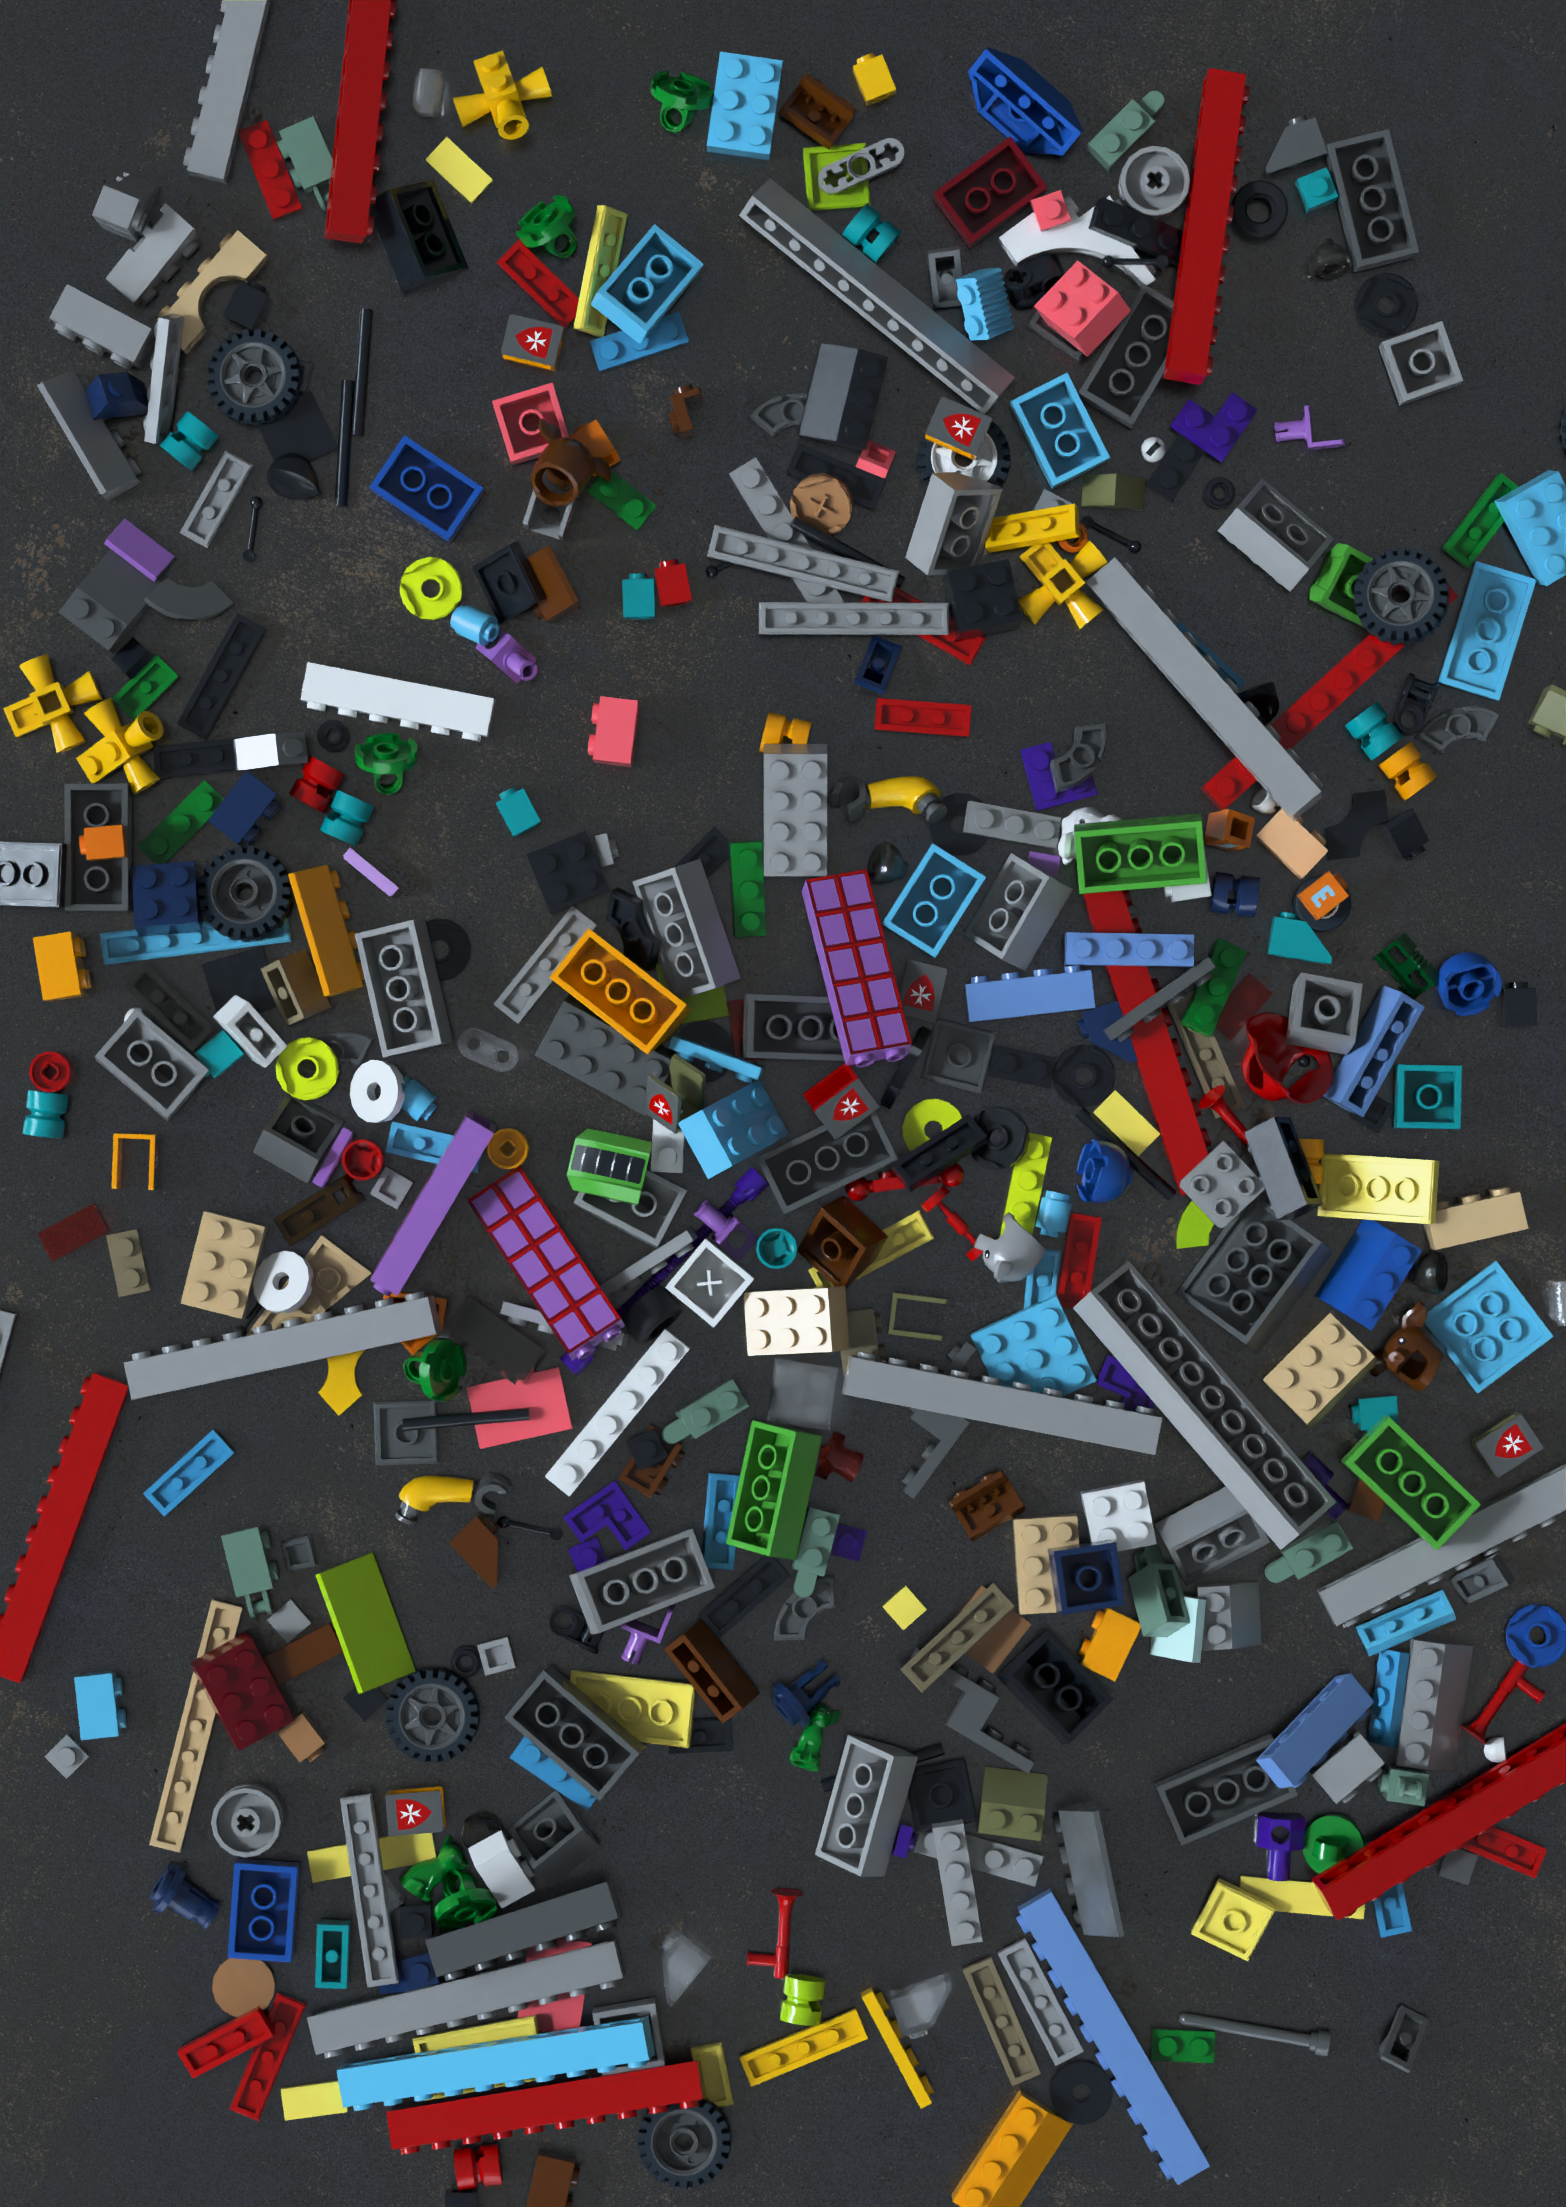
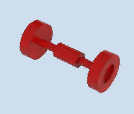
[921,1185,993,1262]

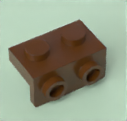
[778,73,857,150]
[668,384,703,440]
[618,1424,685,1499]
[949,1470,1026,1543]

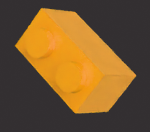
[1077,1608,1141,1681]

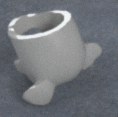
[974,1212,1046,1284]

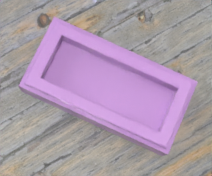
[343,848,400,898]

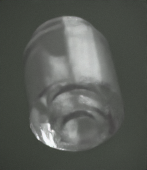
[411,69,445,118]
[1549,1280,1566,1326]

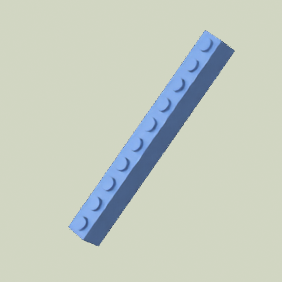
[1016,1888,1210,2185]

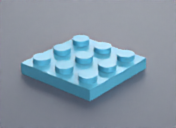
[1424,1261,1554,1393]
[971,1294,1097,1397]

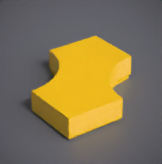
[318,1350,365,1416]

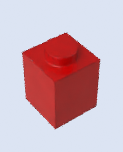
[654,559,692,609]

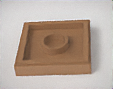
[957,1585,1032,1674]

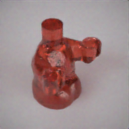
[815,1431,864,1482]

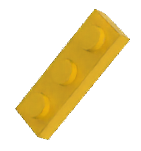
[985,503,1080,553]

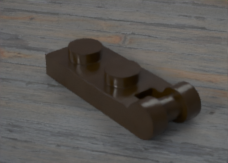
[273,1174,365,1246]

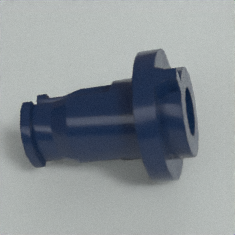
[771,1660,840,1727]
[149,1863,219,1930]

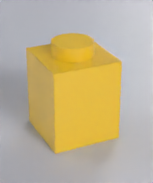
[852,53,896,106]

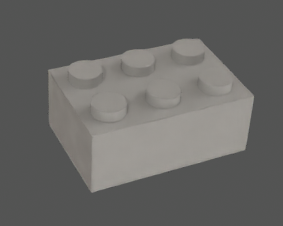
[49,284,156,371]

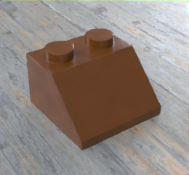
[527,545,581,624]
[797,1196,888,1290]
[449,1513,501,1589]

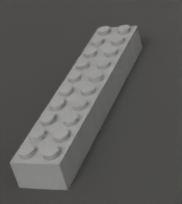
[1073,1261,1336,1550]

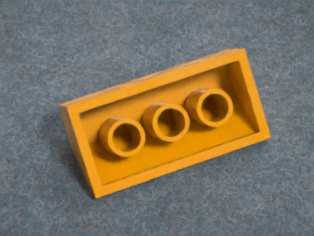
[288,865,365,997]
[549,928,691,1055]
[951,2089,1073,2207]

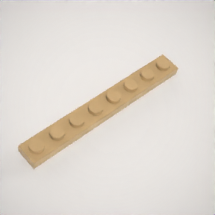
[149,1599,243,1853]

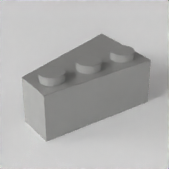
[92,170,161,243]
[105,203,200,308]

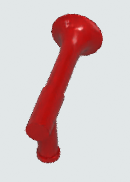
[1199,1085,1248,1148]
[1460,1661,1546,1745]
[747,1888,803,1979]

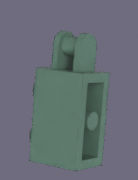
[1086,91,1164,172]
[277,116,332,211]
[661,1379,749,1444]
[791,1507,840,1598]
[1265,1520,1353,1583]
[221,1525,279,1619]
[1128,1544,1191,1638]
[1376,1762,1429,1806]

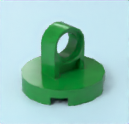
[650,71,714,132]
[516,195,577,258]
[355,733,418,795]
[403,1338,466,1402]
[1302,1814,1366,1874]
[433,1870,497,1931]

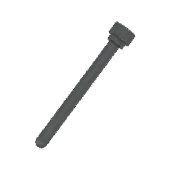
[1179,2013,1331,2057]

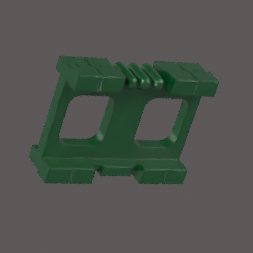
[1374,933,1439,1000]

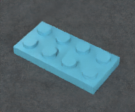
[1438,561,1537,701]

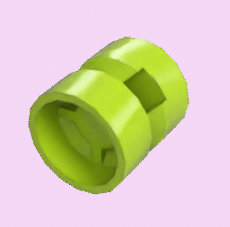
[780,1974,826,2026]

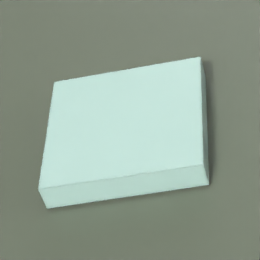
[1150,1595,1206,1663]

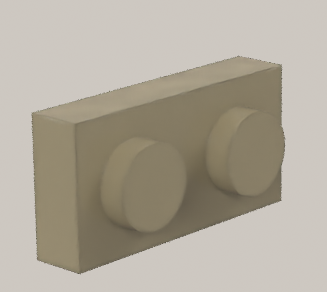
[106,1229,151,1297]

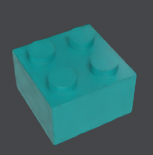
[1393,1064,1462,1129]

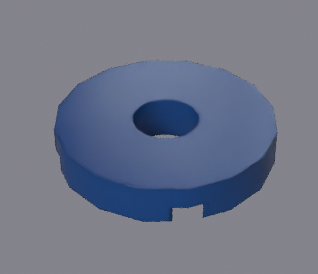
[1505,1604,1566,1668]

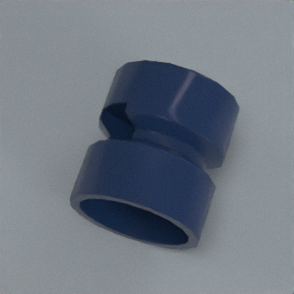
[1210,872,1260,918]

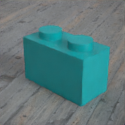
[315,1919,352,1989]

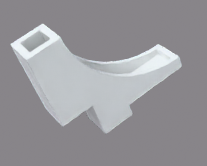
[998,195,1156,288]

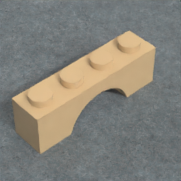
[156,230,269,354]

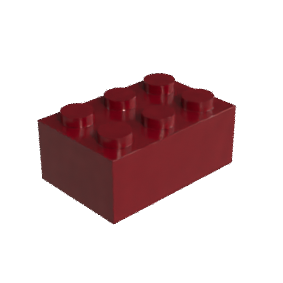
[933,136,1048,249]
[190,1632,295,1751]

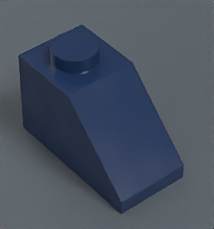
[85,372,149,420]
[1077,1001,1138,1063]
[378,1949,441,1994]

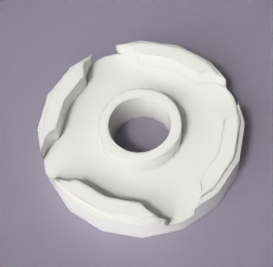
[350,1060,405,1123]
[253,1251,314,1314]

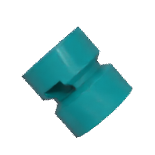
[842,203,902,263]
[159,411,219,471]
[1345,701,1404,761]
[319,790,374,847]
[22,1090,69,1139]
[756,1227,797,1269]

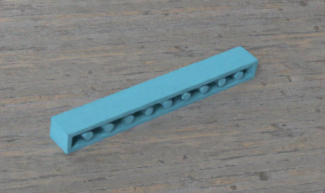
[336,2017,655,2111]

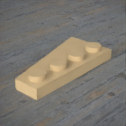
[246,1235,372,1336]

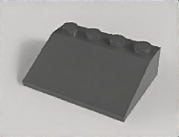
[1176,1197,1333,1354]
[1053,1800,1124,1937]

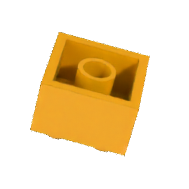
[33,931,92,1002]

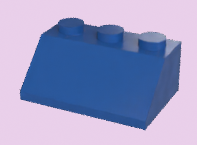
[1315,1219,1422,1331]

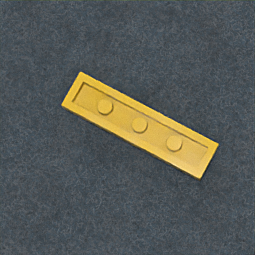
[861,1987,934,2109]
[739,2008,868,2087]

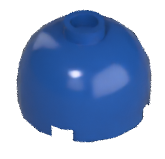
[1436,951,1502,1016]
[1077,1139,1133,1203]

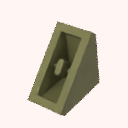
[1081,474,1146,511]

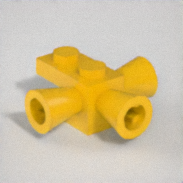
[453,51,553,140]
[1018,541,1108,629]
[3,654,103,754]
[76,698,164,795]

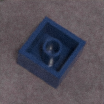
[207,770,282,847]
[131,861,202,937]
[1048,1540,1125,1615]

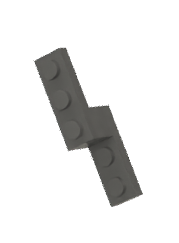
[902,1340,976,1499]
[911,1647,1035,1774]

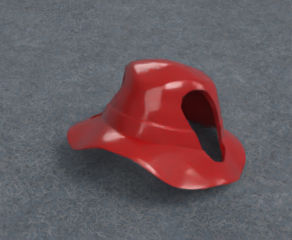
[1242,1012,1333,1104]

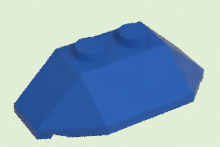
[968,47,1083,155]

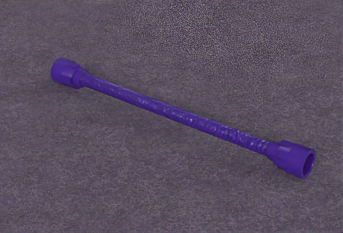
[559,1167,769,1376]

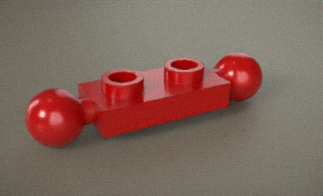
[845,1163,964,1201]

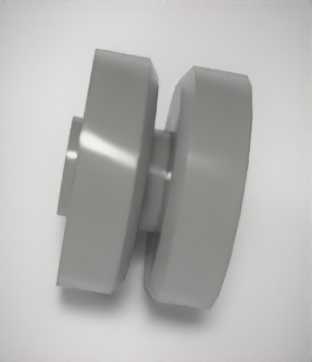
[1118,146,1190,221]
[211,1783,284,1858]

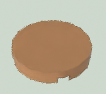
[790,473,854,536]
[212,1958,276,2017]

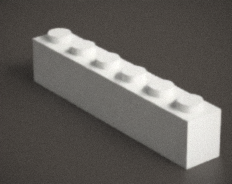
[300,662,496,742]
[545,1328,690,1496]

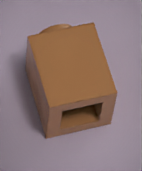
[277,1710,327,1763]

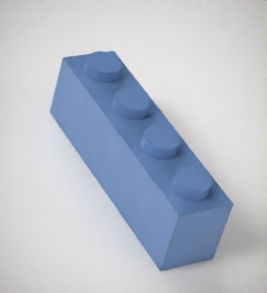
[1064,932,1194,967]
[964,965,1095,1022]
[1323,985,1425,1117]
[1256,1673,1374,1789]

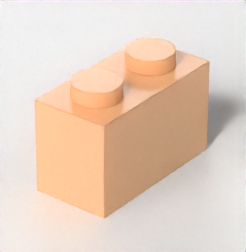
[1254,808,1328,879]

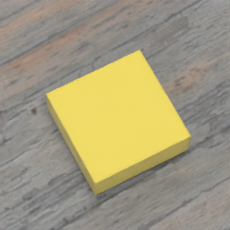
[882,1585,927,1630]

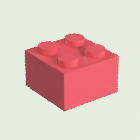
[1034,260,1131,357]
[492,382,569,466]
[588,696,640,767]

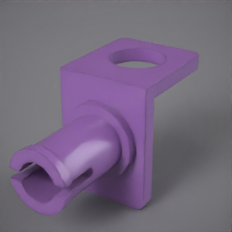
[1275,405,1347,451]
[476,627,538,683]
[693,1200,758,1260]
[621,1604,675,1665]

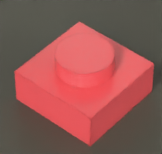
[1030,190,1071,232]
[856,439,897,479]

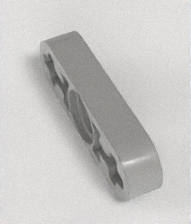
[818,138,904,195]

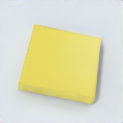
[1191,1878,1276,1961]

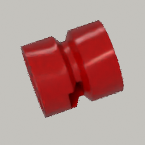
[289,755,345,813]
[29,1051,75,1092]
[342,1139,386,1180]
[454,2143,503,2190]

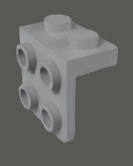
[1180,1141,1265,1228]

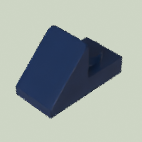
[854,635,902,695]

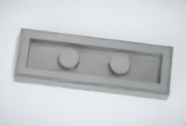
[180,450,254,549]

